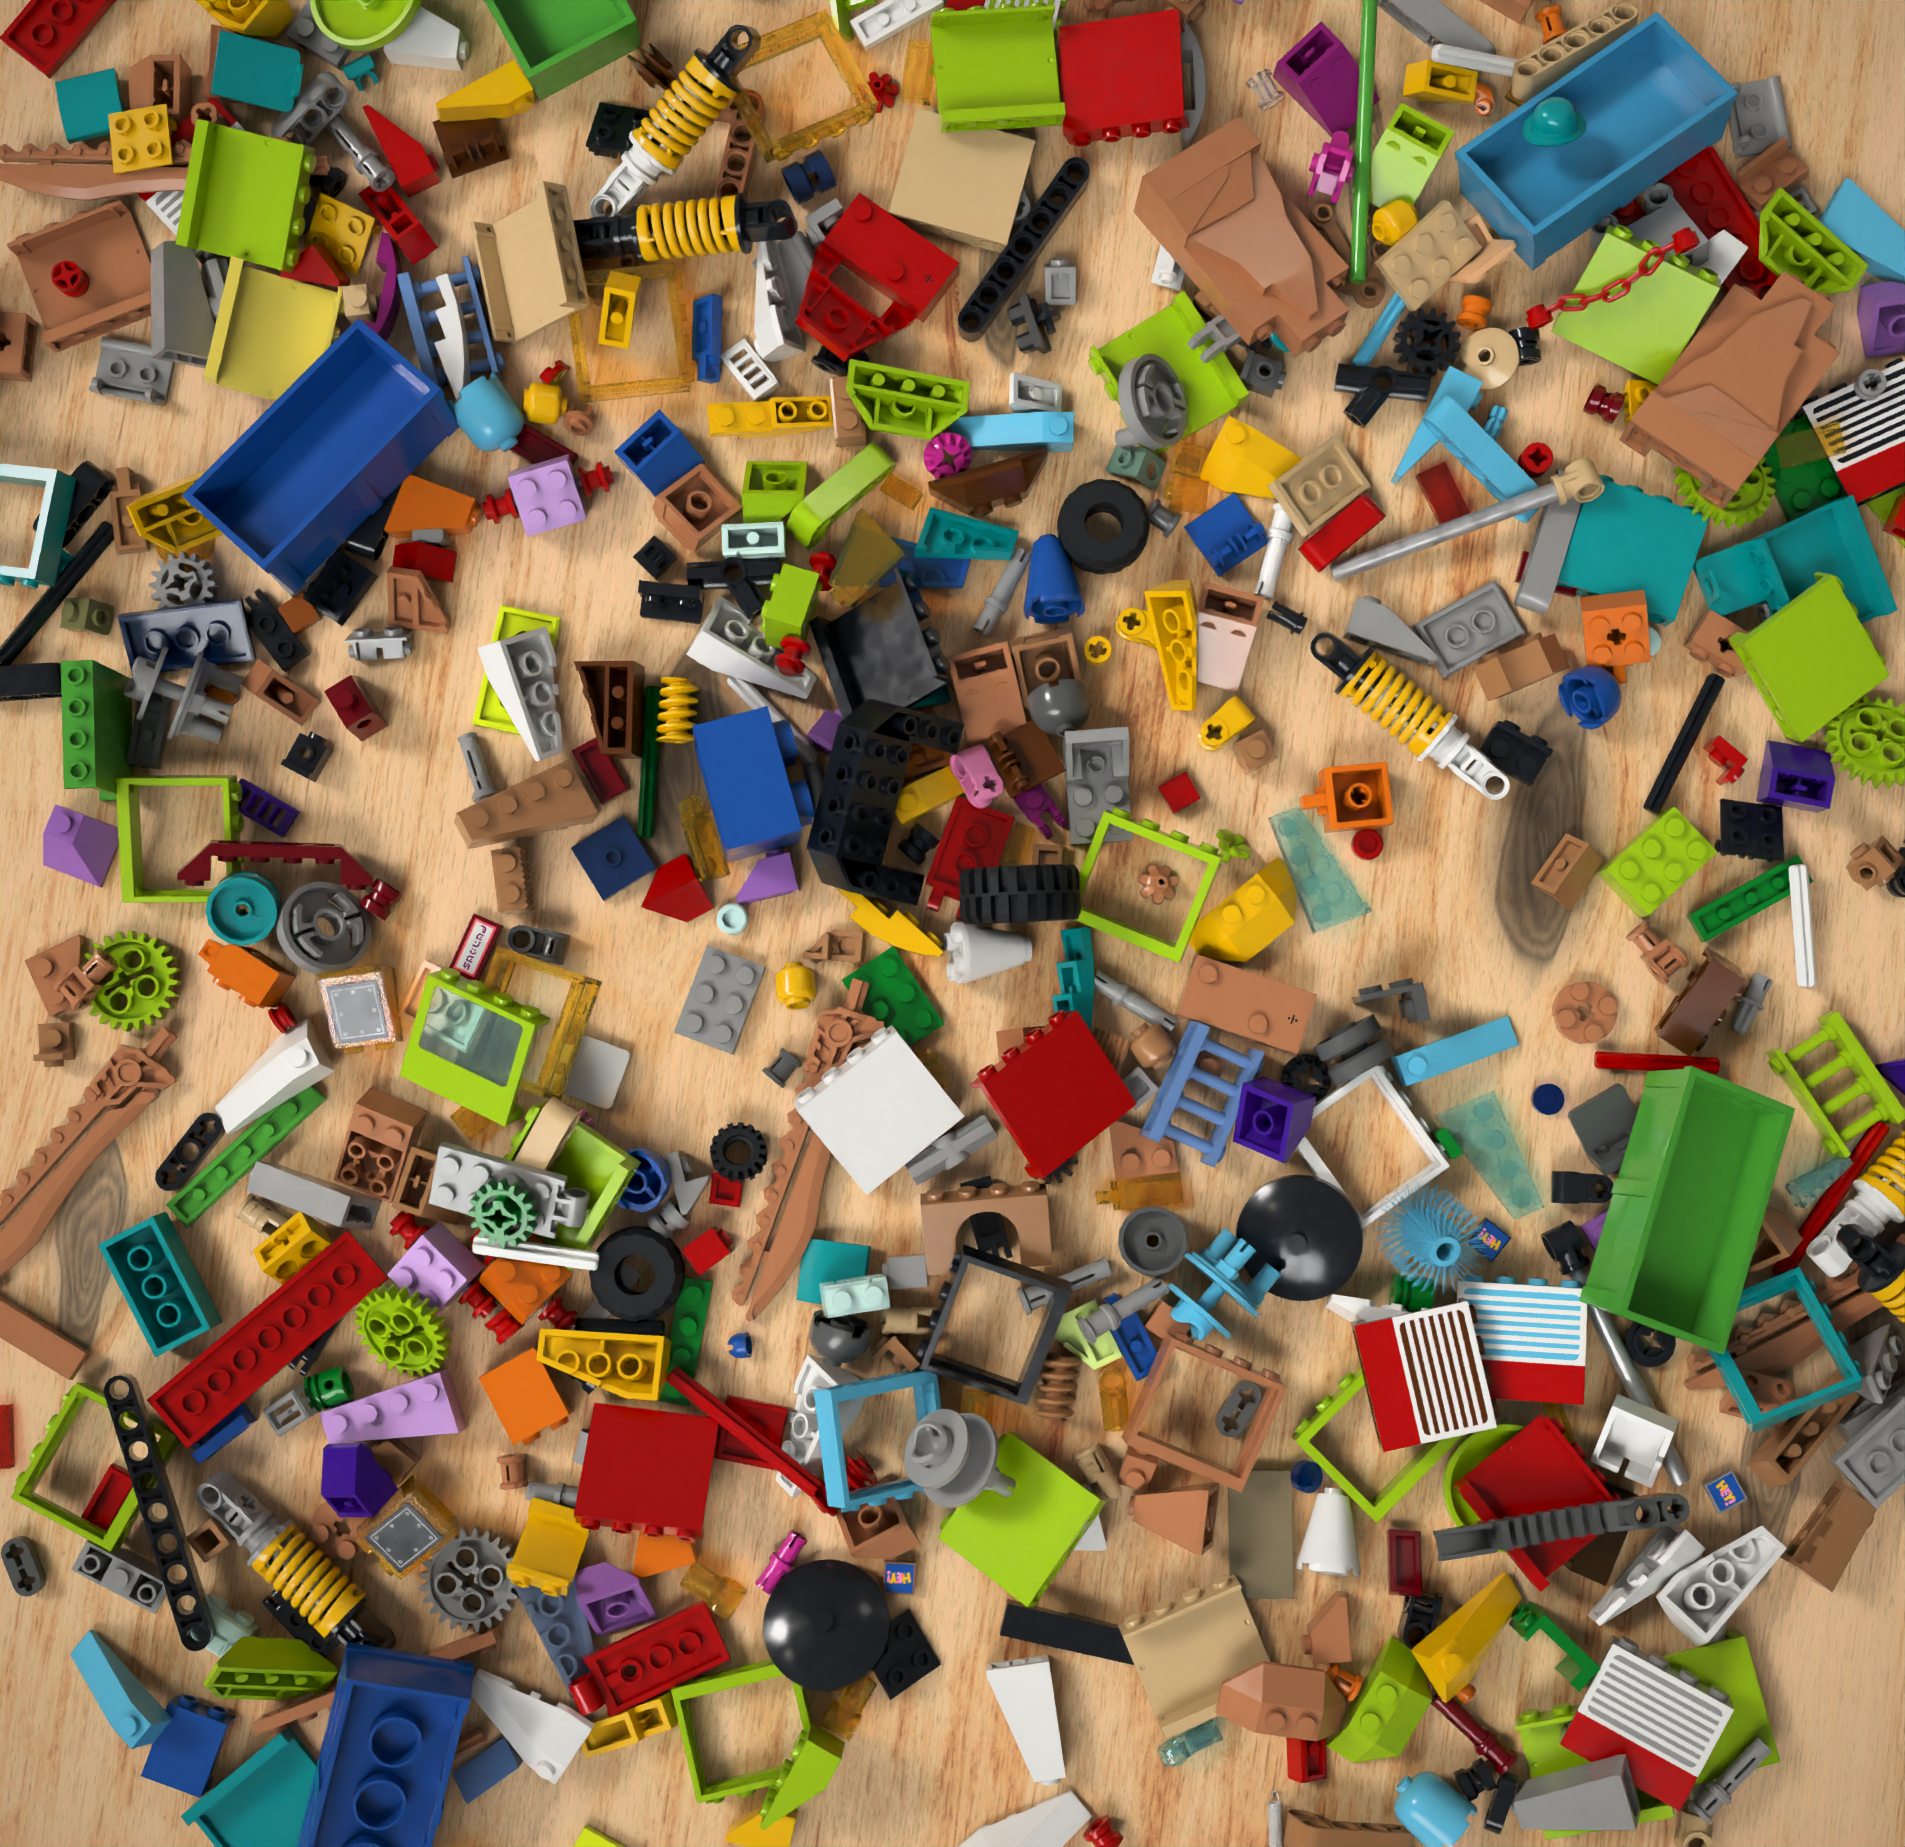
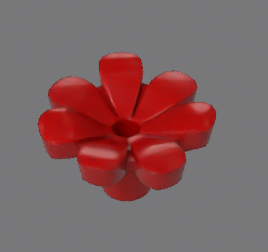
[860,72,899,113]

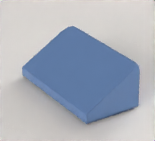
[452,1736,523,1804]

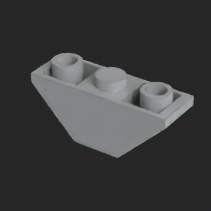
[1846,1324,1903,1404]
[71,1540,167,1614]

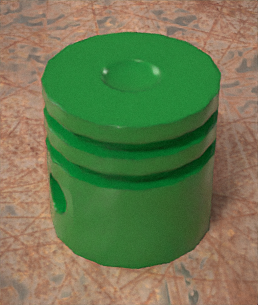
[1389,1273,1435,1312]
[304,1365,354,1413]

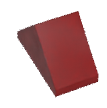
[280,244,350,286]
[392,542,457,583]

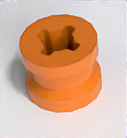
[1456,295,1493,331]

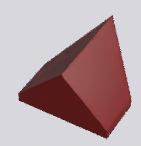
[641,853,714,923]

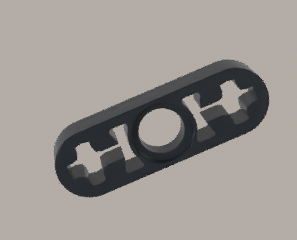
[155,1113,225,1191]

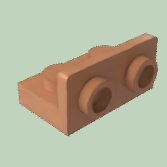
[1736,137,1809,213]
[1719,1367,1796,1428]

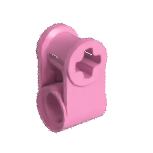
[950,745,1003,808]

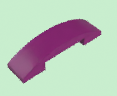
[363,232,402,341]

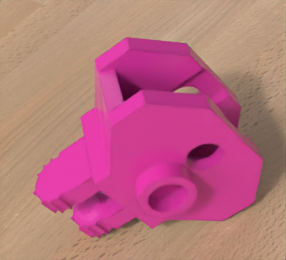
[1307,130,1355,205]

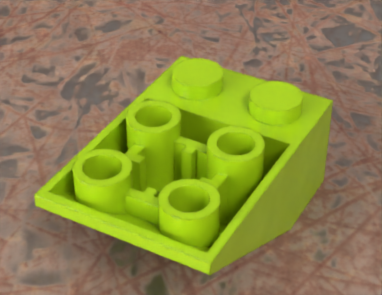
[1350,102,1455,209]
[758,1724,845,1830]

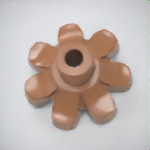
[1138,864,1179,905]

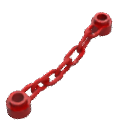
[1526,227,1701,331]

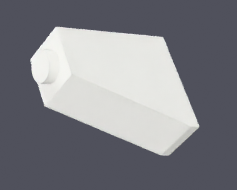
[384,6,469,71]

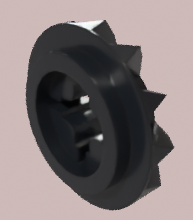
[1281,1054,1331,1102]
[1623,1322,1676,1367]

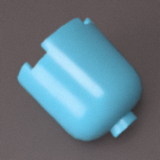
[447,372,524,452]
[1394,1771,1477,1847]

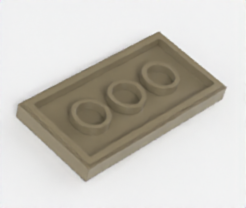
[1228,1469,1294,1599]

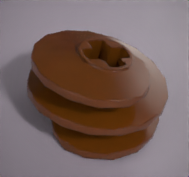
[627,43,680,90]

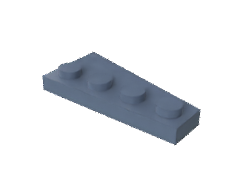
[512,1577,594,1698]

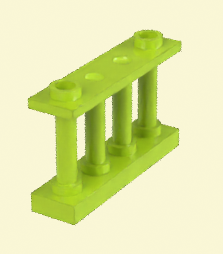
[1766,1011,1905,1158]

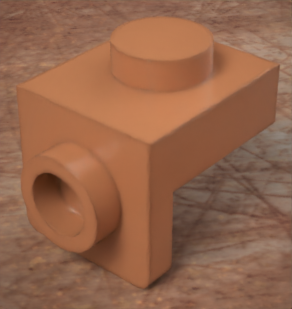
[1117,1445,1158,1493]

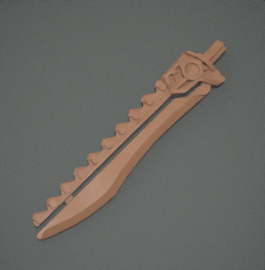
[0,137,330,201]
[731,978,885,1321]
[0,1026,178,1277]
[1684,1233,1905,1390]

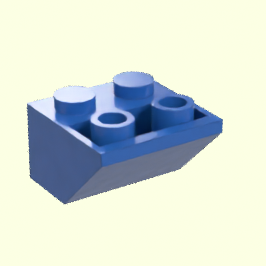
[614,409,706,498]

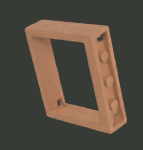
[1121,1331,1287,1493]

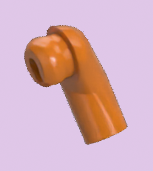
[1474,81,1495,117]

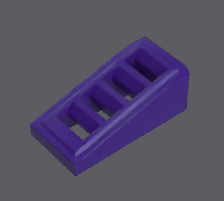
[238,778,300,838]

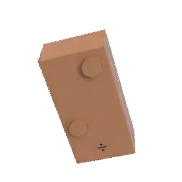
[1175,954,1317,1055]

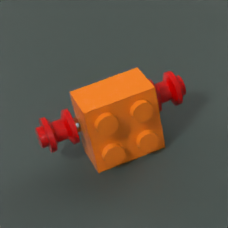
[469,1229,578,1330]

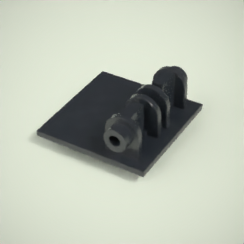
[586,102,652,160]
[1715,799,1784,863]
[873,1609,941,1700]

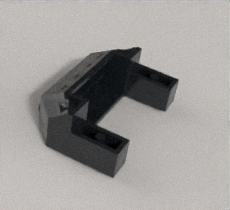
[807,699,964,905]

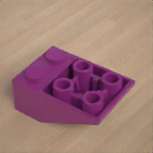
[1273,21,1380,137]

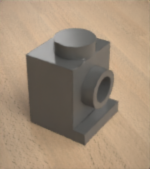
[1240,349,1287,398]

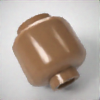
[1129,1022,1175,1070]

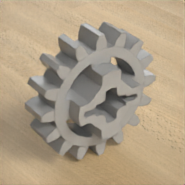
[149,551,220,609]

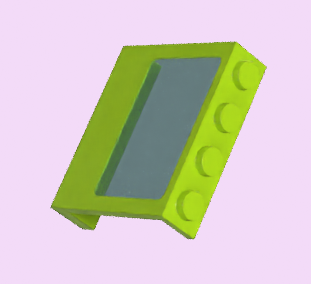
[399,968,551,1127]

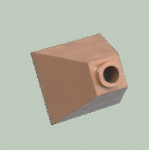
[1128,1482,1219,1555]

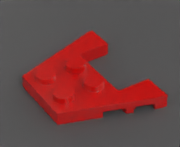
[795,242,916,362]

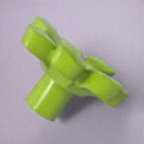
[1216,829,1252,863]

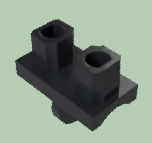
[1007,293,1061,354]

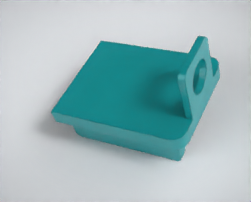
[210,30,304,112]
[1693,543,1767,616]

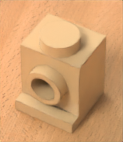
[342,284,381,324]

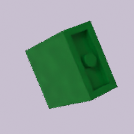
[1509,1601,1601,1692]

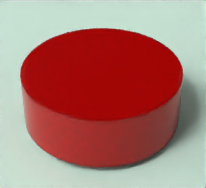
[1351,829,1384,860]

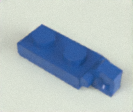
[692,294,722,384]
[1104,1292,1157,1381]

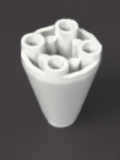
[943,922,1032,984]

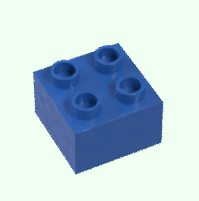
[692,706,815,863]

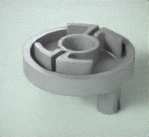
[1115,354,1187,450]
[276,882,371,978]

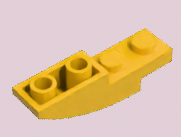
[706,396,834,439]
[835,887,944,958]

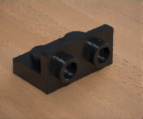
[638,580,705,624]
[1479,720,1554,787]

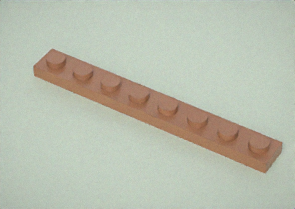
[253,1624,502,1735]

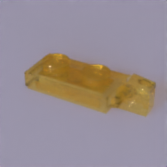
[679,795,730,883]
[1095,1171,1184,1211]

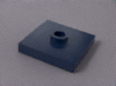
[571,815,657,901]

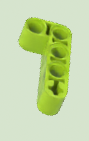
[786,442,896,550]

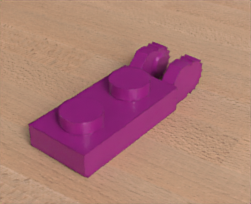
[1003,784,1068,840]

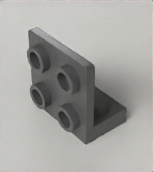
[1352,978,1431,1024]

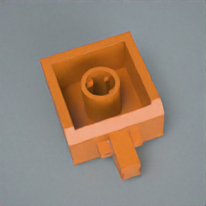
[1580,590,1651,684]
[1299,762,1394,833]
[198,939,297,1009]

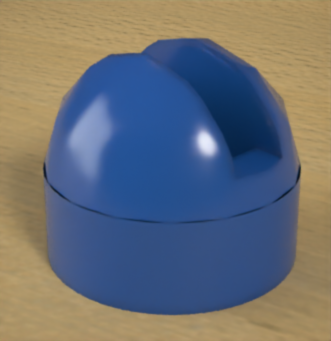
[727,1332,752,1359]

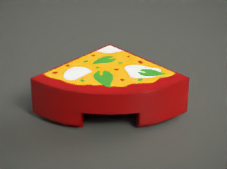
[539,360,571,385]

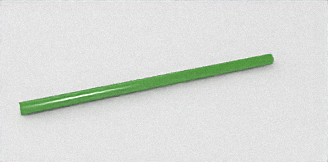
[1350,0,1378,284]

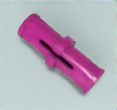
[755,1530,808,1595]

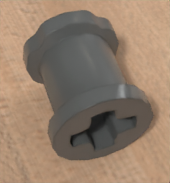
[1147,498,1183,538]
[762,1047,803,1088]

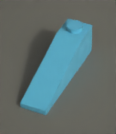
[1390,366,1483,484]
[950,412,1074,452]
[1390,1016,1519,1086]
[70,1630,172,1749]

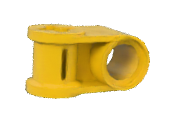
[1114,607,1157,649]
[1197,695,1257,751]

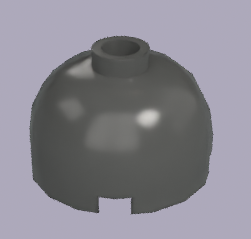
[1027,679,1091,737]
[809,1310,874,1367]

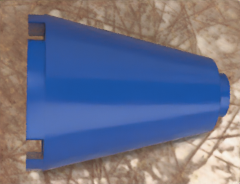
[1024,534,1086,624]

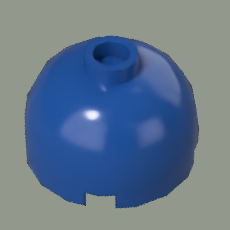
[1558,665,1622,729]
[617,1148,672,1212]

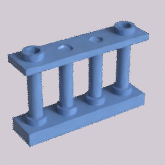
[397,256,506,397]
[1140,1020,1265,1168]

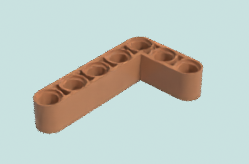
[714,88,766,201]

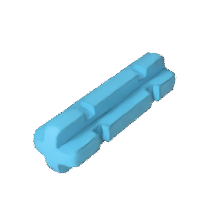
[1483,405,1508,442]

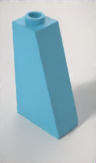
[1819,178,1905,284]

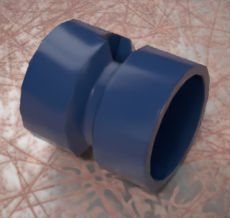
[781,149,837,205]

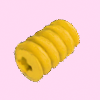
[656,677,699,743]

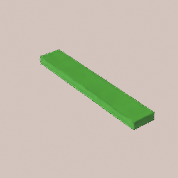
[166,1084,327,1228]

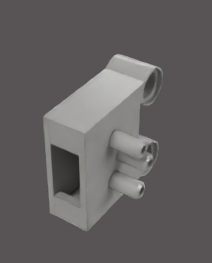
[1590,183,1709,267]

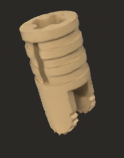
[234,1193,289,1238]
[880,1306,939,1335]
[1073,1442,1122,1501]

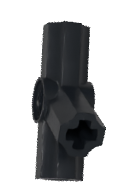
[1334,363,1431,428]
[687,557,781,620]

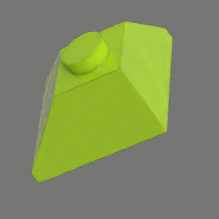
[742,461,808,523]

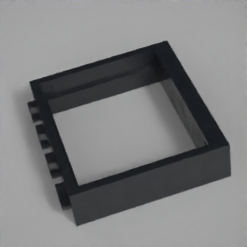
[916,1244,1072,1406]

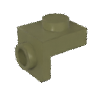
[60,598,114,635]

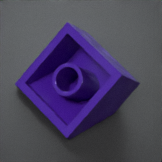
[1233,1076,1316,1163]

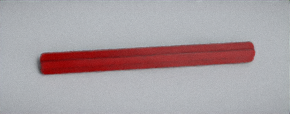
[1772,1121,1890,1276]
[666,1367,822,1497]

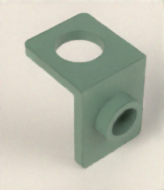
[1106,445,1166,490]

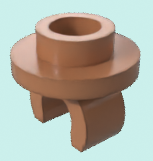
[563,404,594,436]

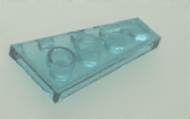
[1268,806,1372,934]
[1435,1091,1544,1219]

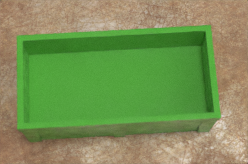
[484,0,641,101]
[1579,1066,1795,1354]

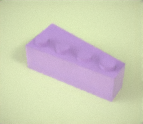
[319,1368,467,1444]

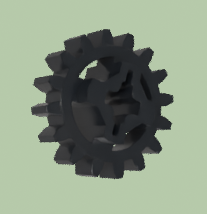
[1393,308,1461,377]

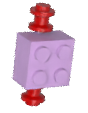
[482,454,615,537]
[387,1211,498,1319]

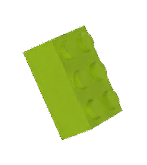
[1597,806,1717,918]

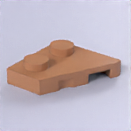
[387,566,450,634]
[24,935,85,1017]
[1109,1120,1178,1180]

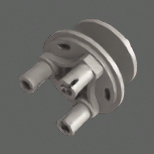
[124,646,243,745]
[904,1409,1016,1508]

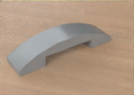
[1181,21,1206,151]

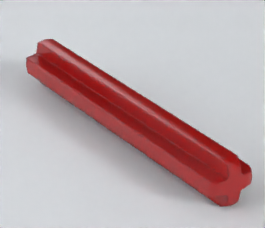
[1594,1051,1720,1074]

